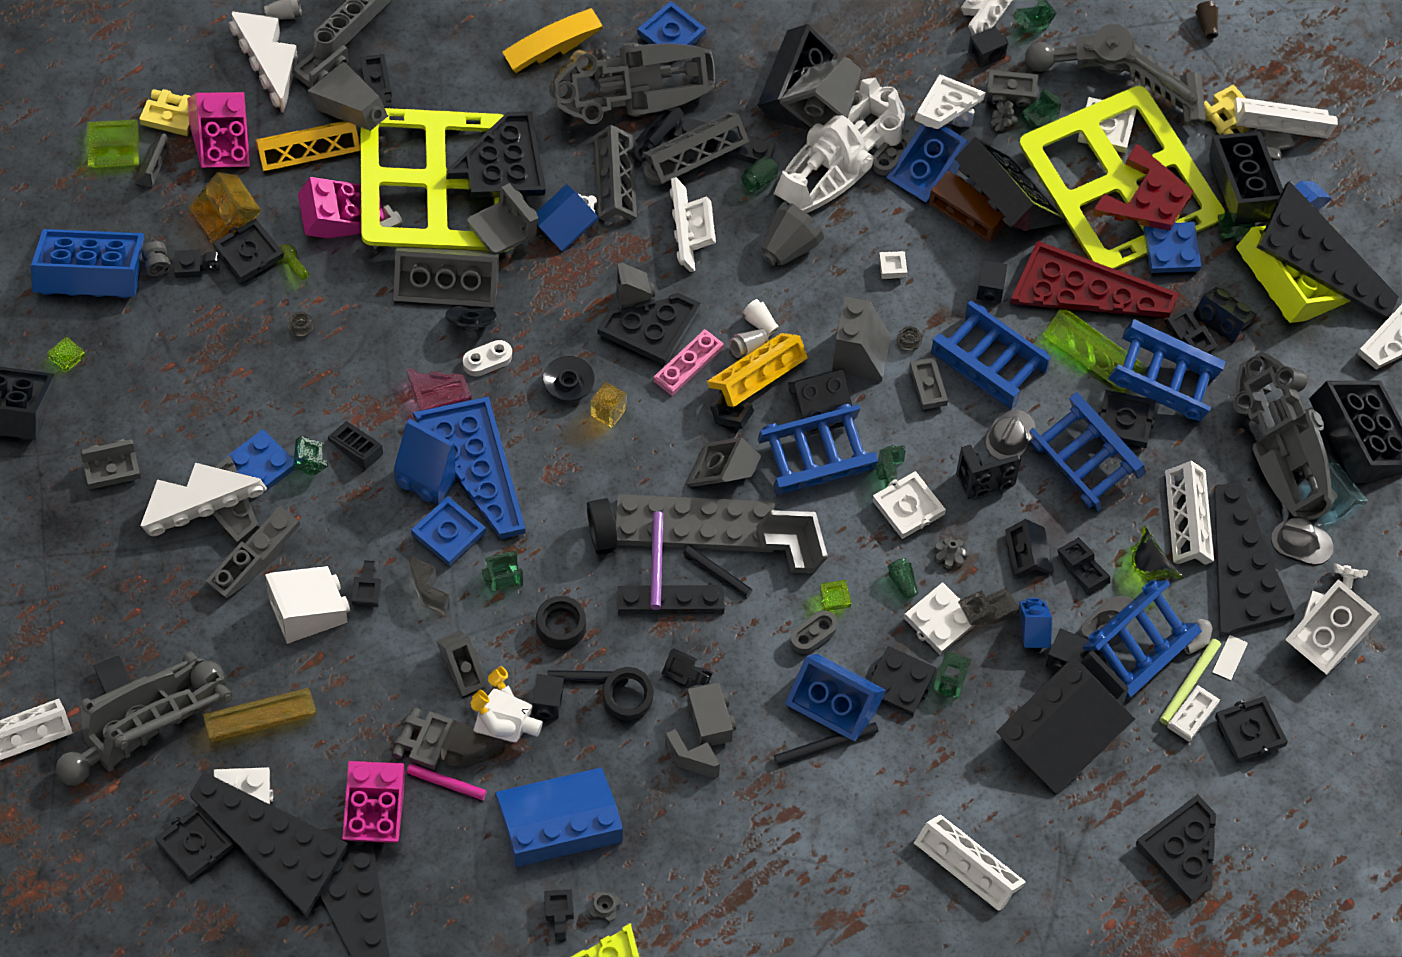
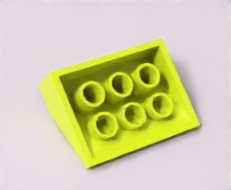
[1236,226,1350,323]

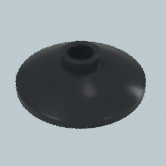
[445,305,497,332]
[543,356,595,401]

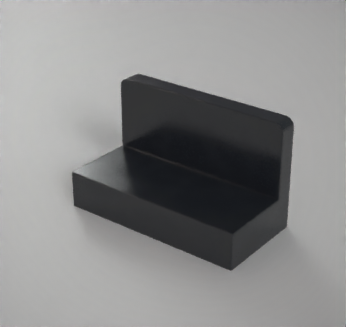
[1005,519,1054,578]

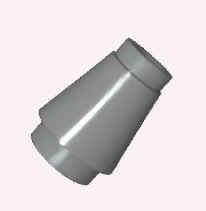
[264,0,302,20]
[729,329,769,358]

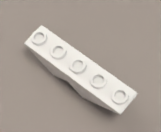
[229,11,298,112]
[141,463,267,536]

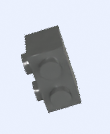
[687,682,736,746]

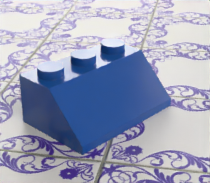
[785,654,886,741]

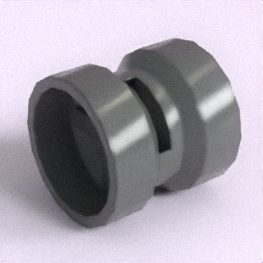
[141,241,171,277]

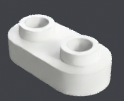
[463,340,512,376]

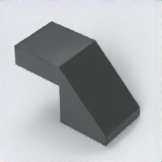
[665,729,720,778]

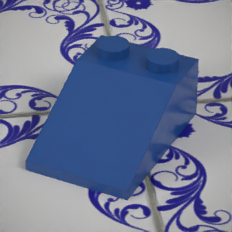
[886,124,969,203]
[394,418,456,505]

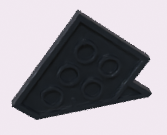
[446,111,546,198]

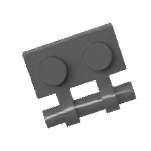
[391,707,455,771]

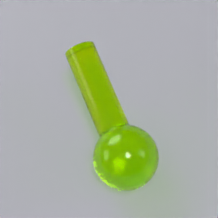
[279,244,309,280]

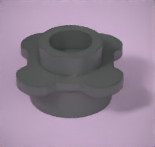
[589,892,620,921]

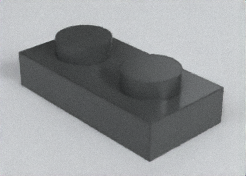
[909,357,948,410]

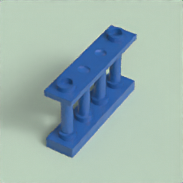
[931,300,1051,410]
[1108,319,1226,422]
[1029,392,1146,512]
[758,404,878,496]
[1082,580,1202,697]

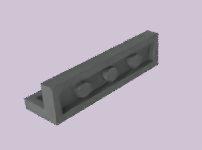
[644,112,749,183]
[594,125,637,222]

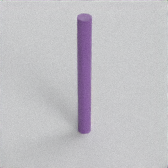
[650,511,663,610]

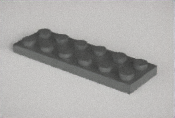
[616,494,775,552]

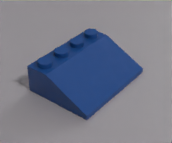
[31,229,144,298]
[496,767,623,867]

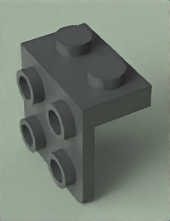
[467,183,538,254]

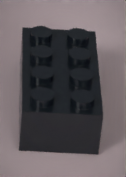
[1209,131,1283,225]

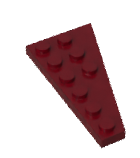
[1010,241,1179,318]

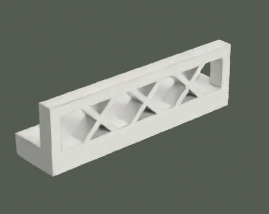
[1234,97,1338,139]
[1165,461,1214,565]
[0,699,72,760]
[914,814,1026,911]

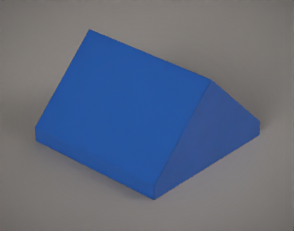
[536,184,599,252]

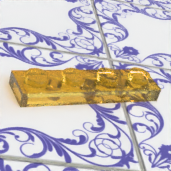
[203,687,316,743]

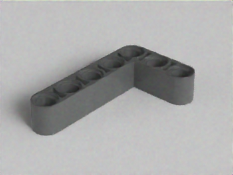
[313,0,391,60]

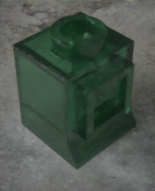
[482,550,523,591]
[934,651,971,698]

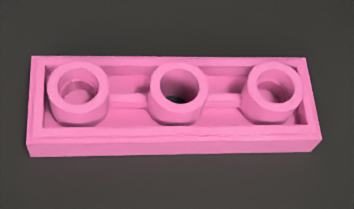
[653,329,724,396]

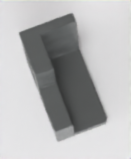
[756,510,828,574]

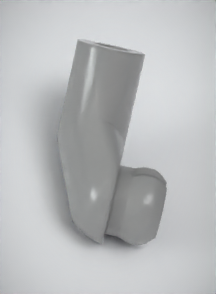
[1184,619,1213,655]

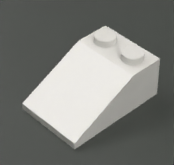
[1286,579,1381,675]

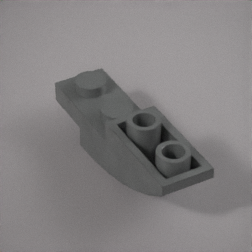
[206,506,301,598]

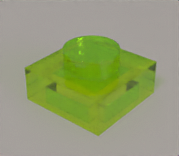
[48,336,85,372]
[819,580,851,611]

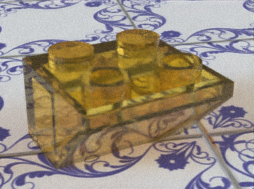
[188,172,261,244]

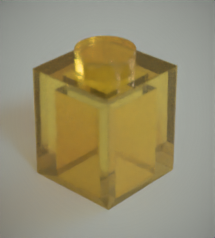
[591,381,627,428]

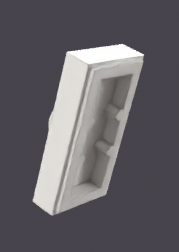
[1167,685,1220,742]

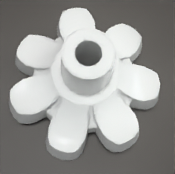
[1334,564,1368,589]

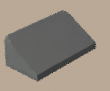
[135,133,169,188]

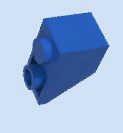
[1019,598,1052,648]

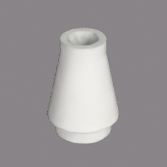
[742,299,779,337]

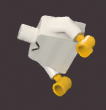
[471,666,543,742]

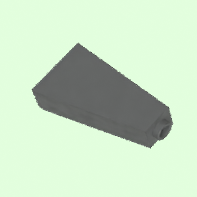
[308,62,388,131]

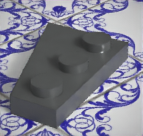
[212,454,260,544]

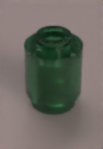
[741,157,779,192]

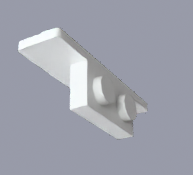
[961,0,1012,36]
[670,177,716,272]

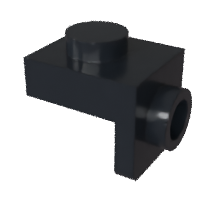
[710,390,754,429]

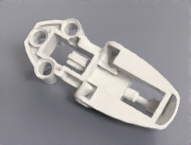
[774,78,905,213]

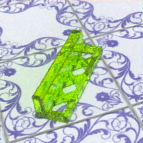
[1043,310,1148,393]

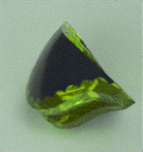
[1130,525,1184,581]

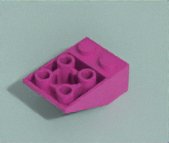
[187,92,250,168]
[298,177,384,238]
[343,761,405,843]

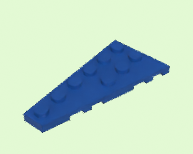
[413,397,526,539]

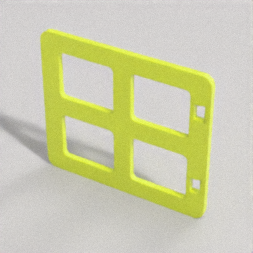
[1019,86,1225,269]
[360,108,510,252]

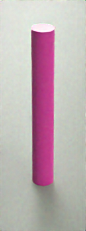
[406,763,487,800]

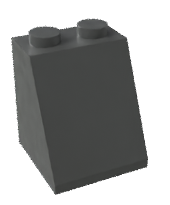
[780,56,862,128]
[832,297,891,381]

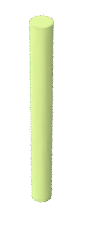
[1159,639,1221,725]

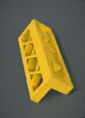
[255,121,361,171]
[707,333,808,407]

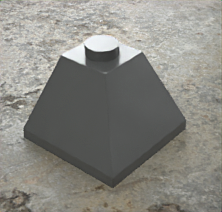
[687,437,761,487]

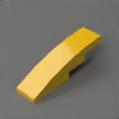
[502,8,604,73]

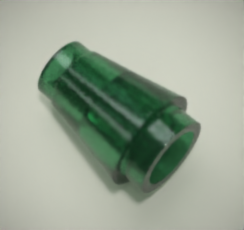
[887,558,919,599]

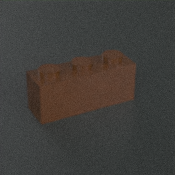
[929,171,1006,243]

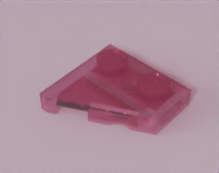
[407,369,472,411]

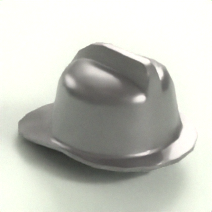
[986,409,1036,460]
[1271,517,1334,565]
[1081,596,1133,647]

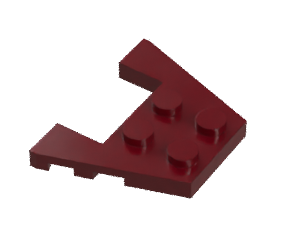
[1093,144,1193,231]

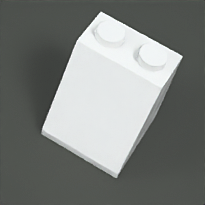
[265,566,350,644]

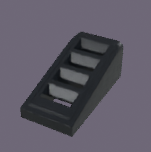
[328,421,383,470]

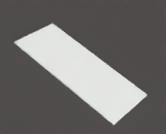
[1213,635,1248,680]

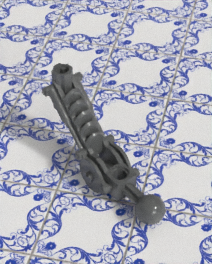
[1025,24,1206,126]

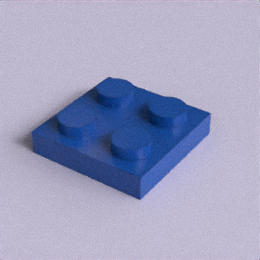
[637,1,706,62]
[1143,222,1202,273]
[223,429,297,498]
[411,496,486,567]

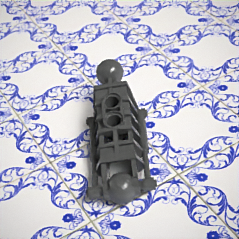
[55,652,233,786]

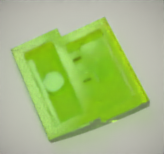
[87,119,139,168]

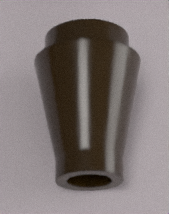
[1195,1,1219,39]

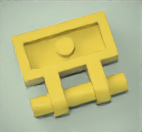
[1204,85,1251,135]
[139,89,191,136]

